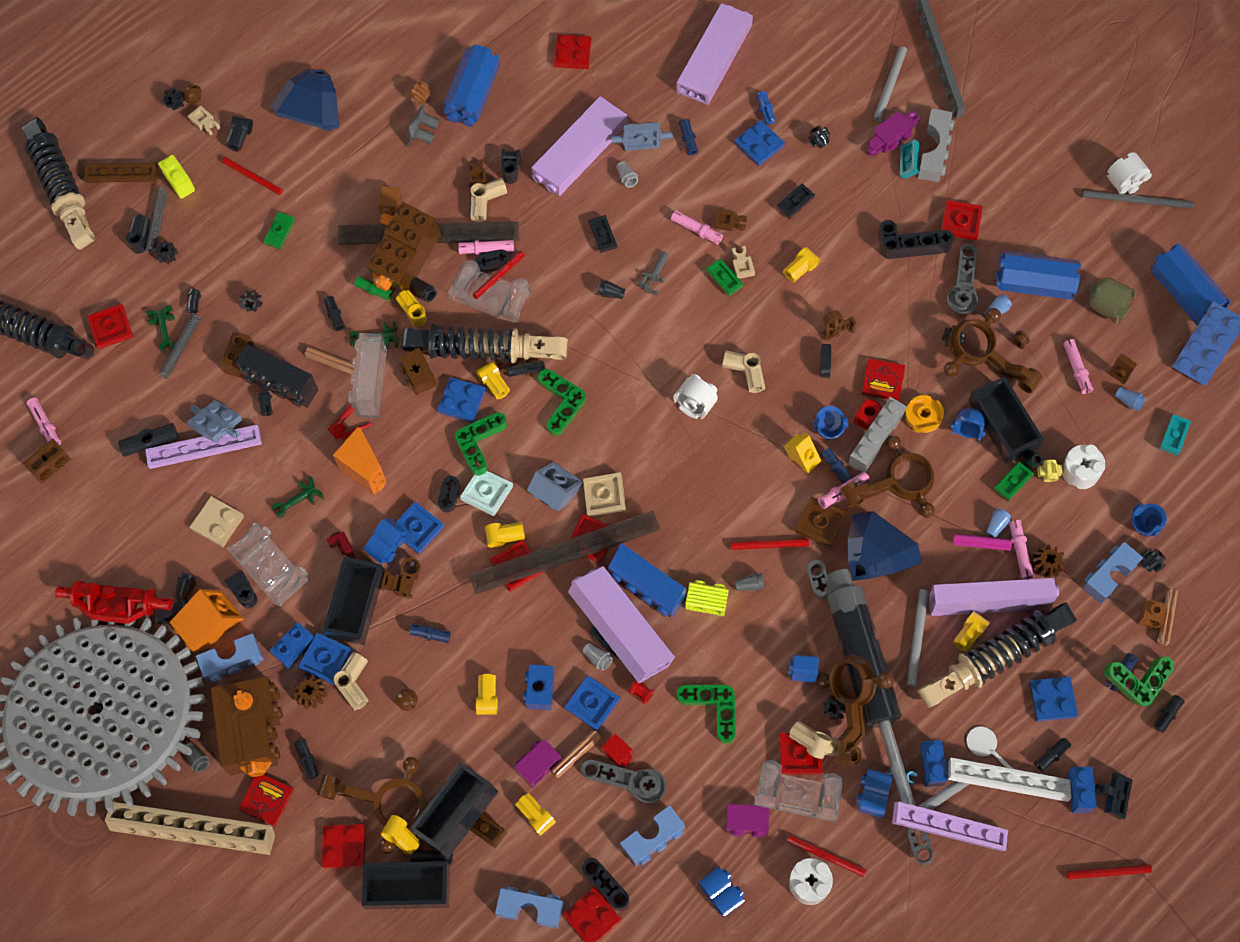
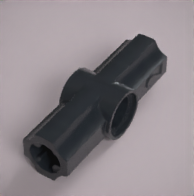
[118,423,179,457]

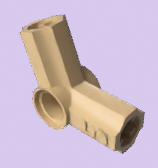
[470,178,507,222]
[722,351,765,393]
[334,652,369,711]
[789,721,838,759]

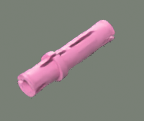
[671,210,723,245]
[459,240,514,255]
[1063,339,1093,394]
[26,397,61,445]
[818,472,870,509]
[1008,520,1034,580]

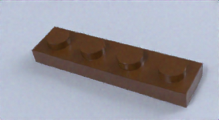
[84,163,158,183]

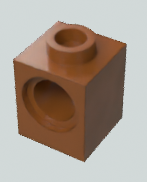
[378,186,402,216]
[1138,599,1167,630]

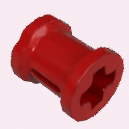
[628,680,655,705]

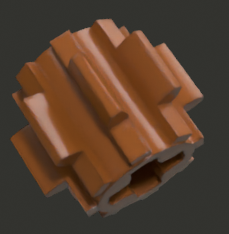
[408,81,431,104]

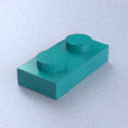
[900,139,919,179]
[1159,414,1191,456]

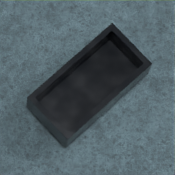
[236,344,319,408]
[968,376,1044,464]
[322,557,385,645]
[410,762,498,859]
[362,861,450,910]

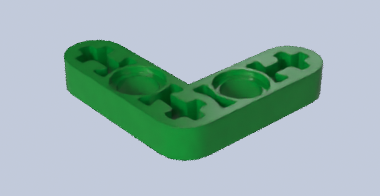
[538,369,586,436]
[455,412,508,476]
[1104,656,1174,706]
[676,685,736,745]

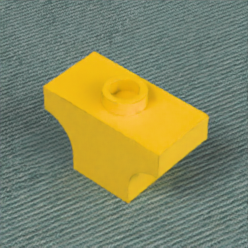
[784,433,821,473]

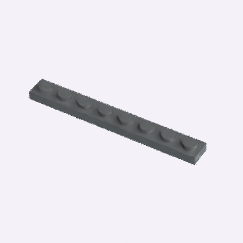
[915,0,965,119]

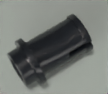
[186,289,202,314]
[257,391,273,417]

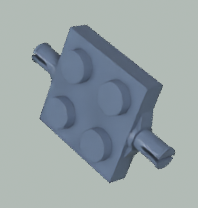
[612,122,673,151]
[187,400,242,443]

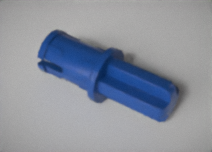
[756,91,776,125]

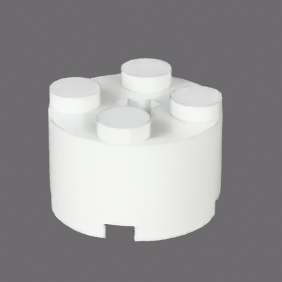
[1106,153,1152,194]
[673,374,718,419]
[1062,445,1105,489]
[789,858,833,905]

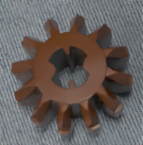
[1031,544,1066,578]
[293,675,327,709]

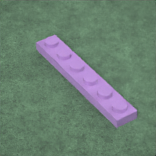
[145,425,262,469]
[892,802,1008,851]

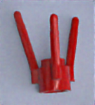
[327,400,372,440]

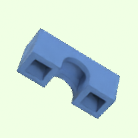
[1083,542,1143,604]
[196,633,264,682]
[620,805,685,866]
[495,886,563,929]

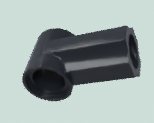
[225,116,253,152]
[126,215,150,254]

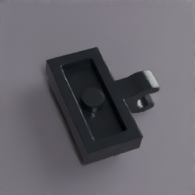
[1094,773,1133,819]

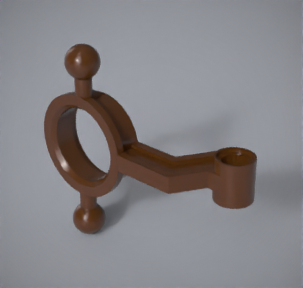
[944,308,1043,393]
[840,435,935,518]
[816,655,894,765]
[317,757,425,854]

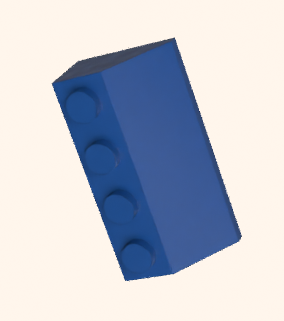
[608,543,686,618]

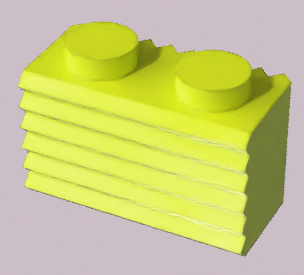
[158,155,195,198]
[685,580,729,616]

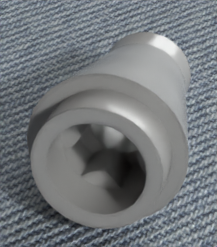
[616,161,638,188]
[583,643,613,670]

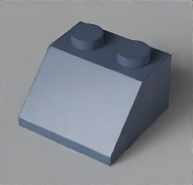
[527,462,584,511]

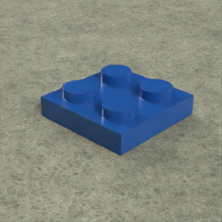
[734,120,785,166]
[437,377,486,423]
[396,501,445,555]
[298,633,353,686]
[564,675,621,732]
[1029,677,1078,722]

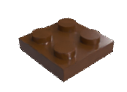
[795,497,847,548]

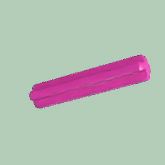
[953,534,1012,551]

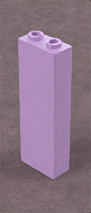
[677,3,753,105]
[531,96,628,196]
[568,566,675,683]
[928,578,1059,616]

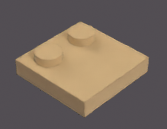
[583,472,626,517]
[190,496,244,548]

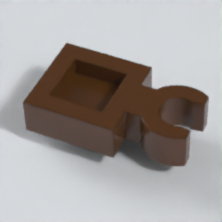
[468,159,487,188]
[714,209,747,231]

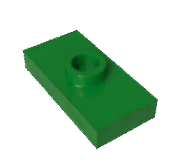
[263,212,295,250]
[706,258,743,297]
[993,462,1034,502]

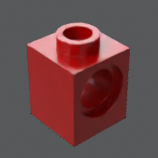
[853,398,883,431]
[601,733,633,768]

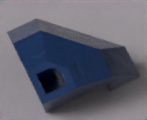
[270,69,339,131]
[848,511,922,581]

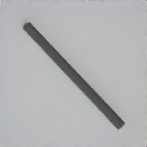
[1082,190,1194,209]

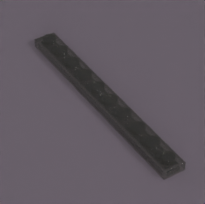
[338,222,519,245]
[469,511,660,595]

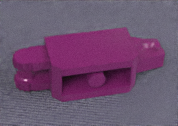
[867,111,920,156]

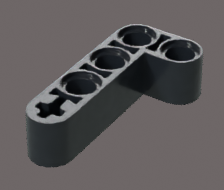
[878,220,954,259]

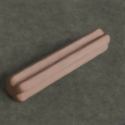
[305,347,357,375]
[1157,588,1178,646]
[551,730,601,778]

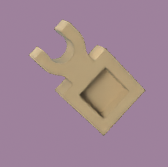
[188,106,220,136]
[732,246,755,279]

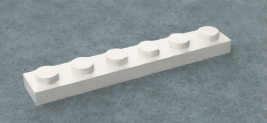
[948,758,1071,802]

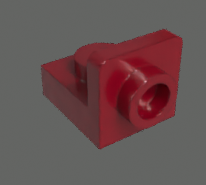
[326,531,356,558]

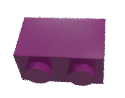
[514,739,562,789]
[726,804,769,838]

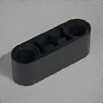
[582,858,629,911]

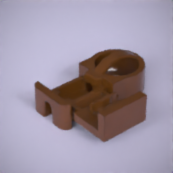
[821,310,857,341]
[380,557,421,599]

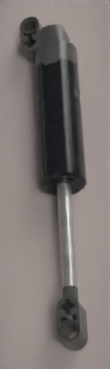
[807,560,934,866]

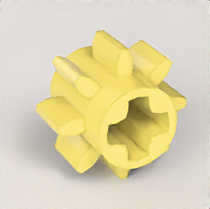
[1037,460,1063,482]

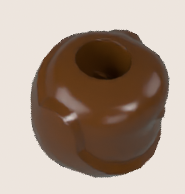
[183,84,202,103]
[395,688,418,711]

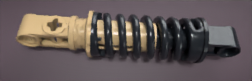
[22,116,96,250]
[0,298,94,359]
[401,323,568,363]
[917,602,1077,708]

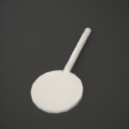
[966,727,1013,769]

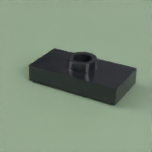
[777,183,815,219]
[588,215,617,253]

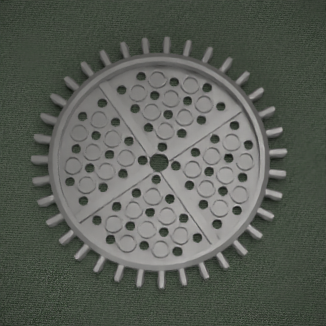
[0,618,206,816]

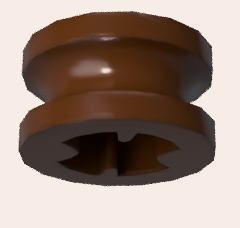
[1011,330,1030,349]

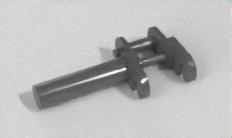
[637,252,669,296]

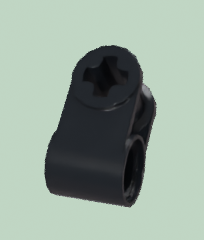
[501,149,521,184]
[224,569,258,608]

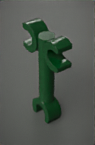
[146,305,175,353]
[349,321,399,349]
[271,476,324,518]

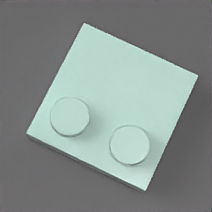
[460,467,513,516]

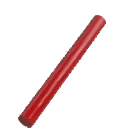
[222,157,283,195]
[472,251,525,300]
[731,538,809,550]
[786,834,866,877]
[1066,864,1152,880]

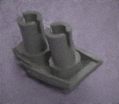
[406,104,439,147]

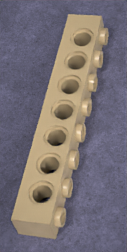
[105,802,275,855]

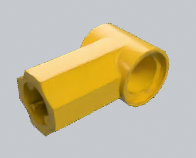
[783,247,820,282]
[396,290,427,327]
[476,361,510,400]
[485,522,525,548]
[953,611,990,652]
[476,674,498,715]
[515,793,556,836]
[381,815,420,855]

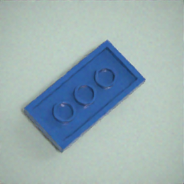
[1172,301,1240,386]

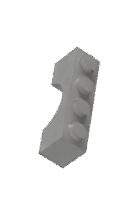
[918,109,955,182]
[848,397,907,472]

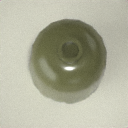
[1088,277,1137,324]

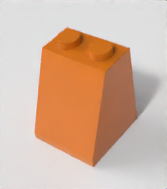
[333,427,386,495]
[170,589,244,651]

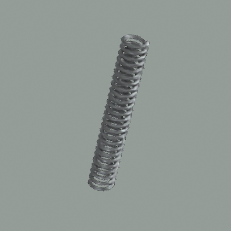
[145,187,168,253]
[159,312,201,379]

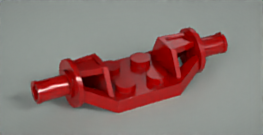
[55,580,173,624]

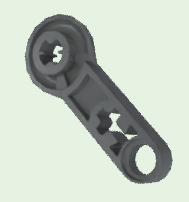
[947,244,978,315]
[581,760,667,803]

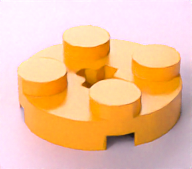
[905,395,944,433]

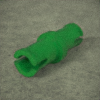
[355,276,393,301]

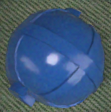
[813,406,848,439]
[951,408,986,442]
[1132,503,1167,537]

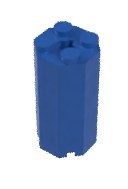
[443,45,500,127]
[1151,243,1231,326]
[995,251,1081,300]

